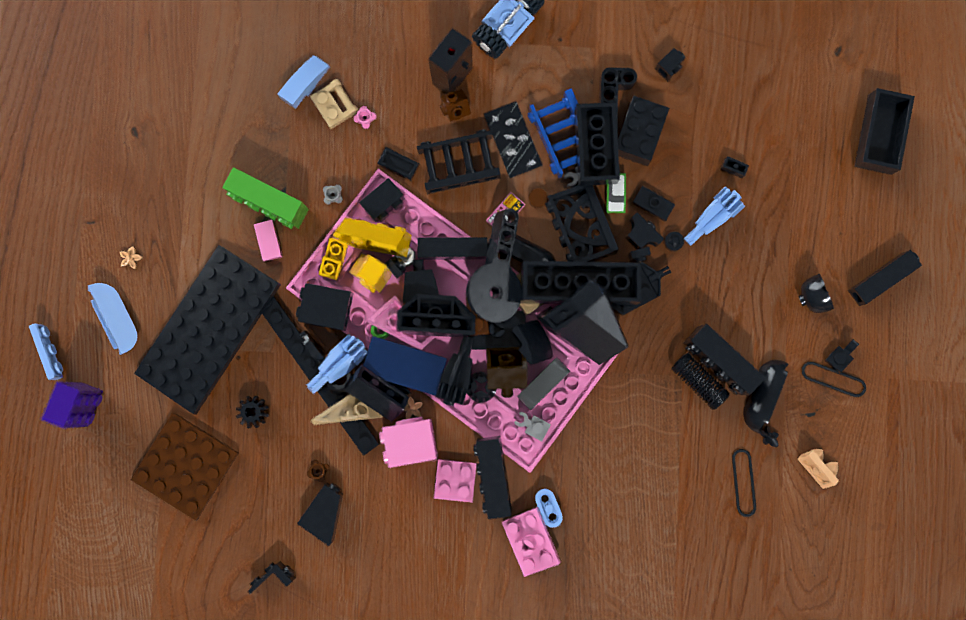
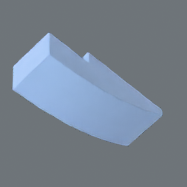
[278,55,330,109]

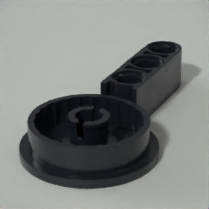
[466,208,521,322]

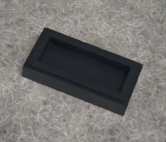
[377,147,420,181]

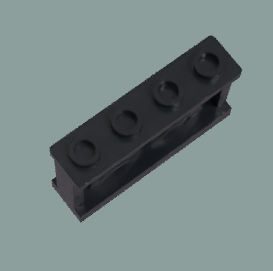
[545,185,619,262]

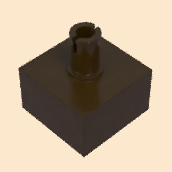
[486,347,528,398]

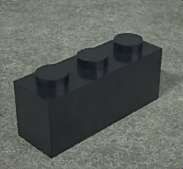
[344,365,409,422]

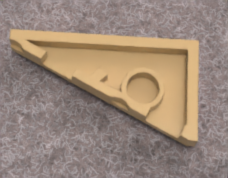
[311,394,383,425]

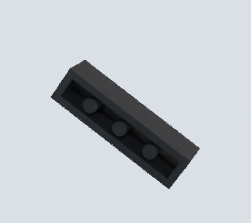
[473,436,512,519]

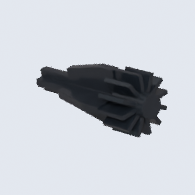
[435,336,474,406]

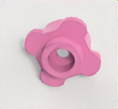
[354,106,376,129]

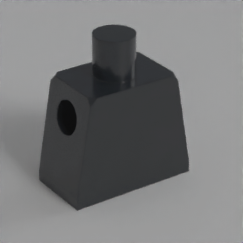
[403,259,439,305]

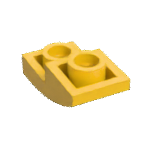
[318,237,349,280]

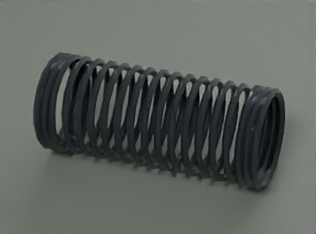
[671,353,730,410]

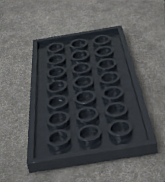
[134,245,281,415]

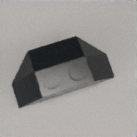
[396,294,476,337]

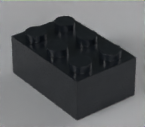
[618,96,670,166]

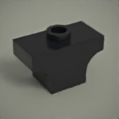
[625,213,664,250]

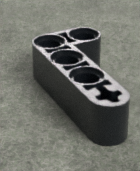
[599,67,638,128]

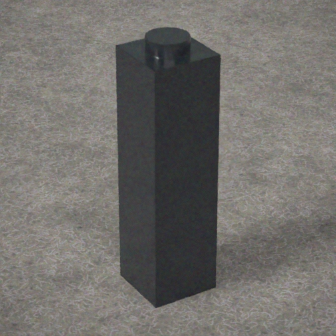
[418,237,489,260]
[848,250,922,306]

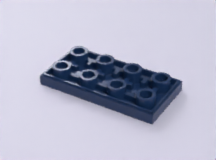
[363,336,447,396]

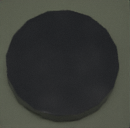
[299,330,326,365]

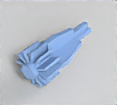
[684,187,745,246]
[307,334,367,394]

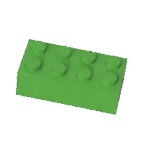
[222,167,309,229]

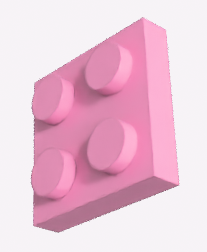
[434,459,477,503]

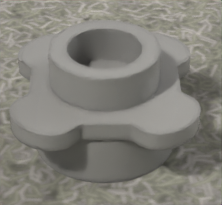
[323,185,343,204]

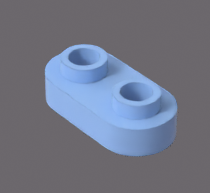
[535,489,563,527]

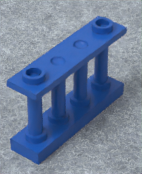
[527,88,578,179]

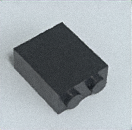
[296,283,354,331]

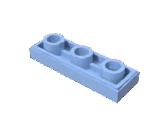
[29,323,63,380]

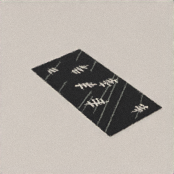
[484,101,543,178]

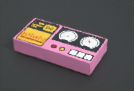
[486,193,525,227]

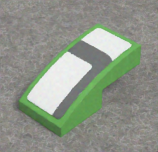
[606,173,626,213]

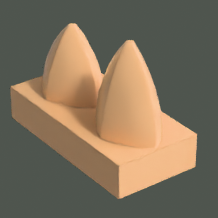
[797,449,839,489]

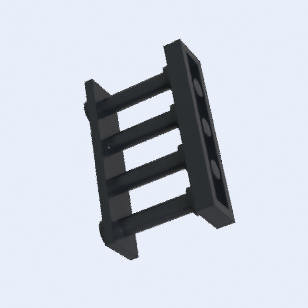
[417,130,501,194]

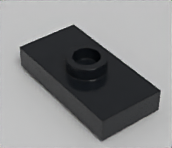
[632,186,675,222]

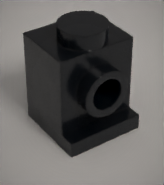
[655,48,686,82]

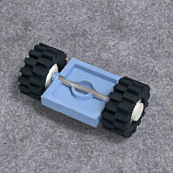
[472,0,544,59]

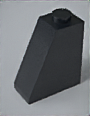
[297,483,343,546]

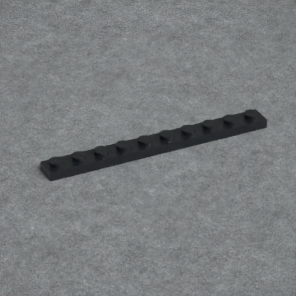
[262,296,380,456]

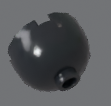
[798,274,834,313]

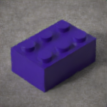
[41,382,103,428]

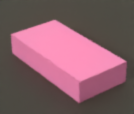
[254,220,283,262]

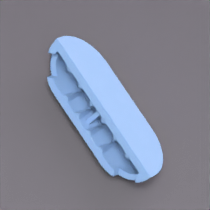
[88,283,137,355]

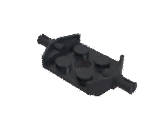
[611,262,671,316]

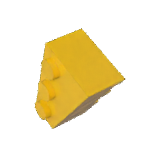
[349,254,392,293]

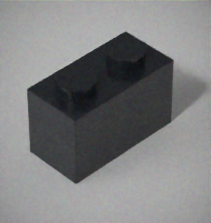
[359,178,405,223]

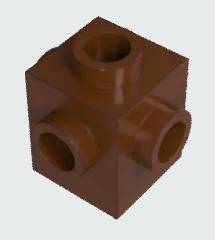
[440,89,471,122]

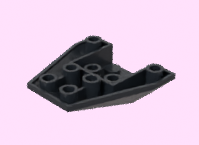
[536,278,629,365]

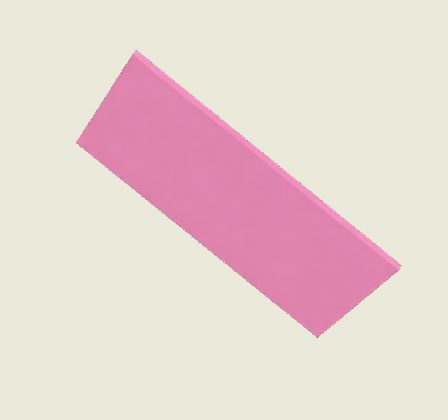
[286,169,618,473]

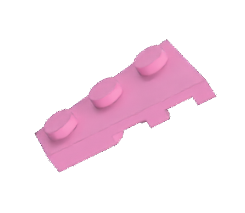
[367,296,435,350]

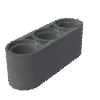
[517,357,570,410]

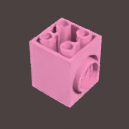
[380,417,438,468]

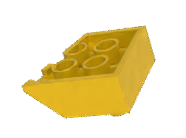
[333,218,412,258]

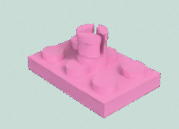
[502,507,561,577]

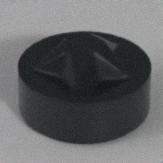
[664,232,684,251]

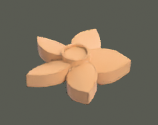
[120,246,143,269]
[404,397,423,419]

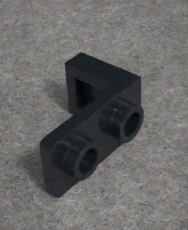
[247,561,296,594]

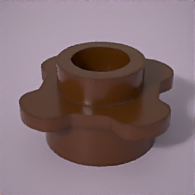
[307,460,329,482]

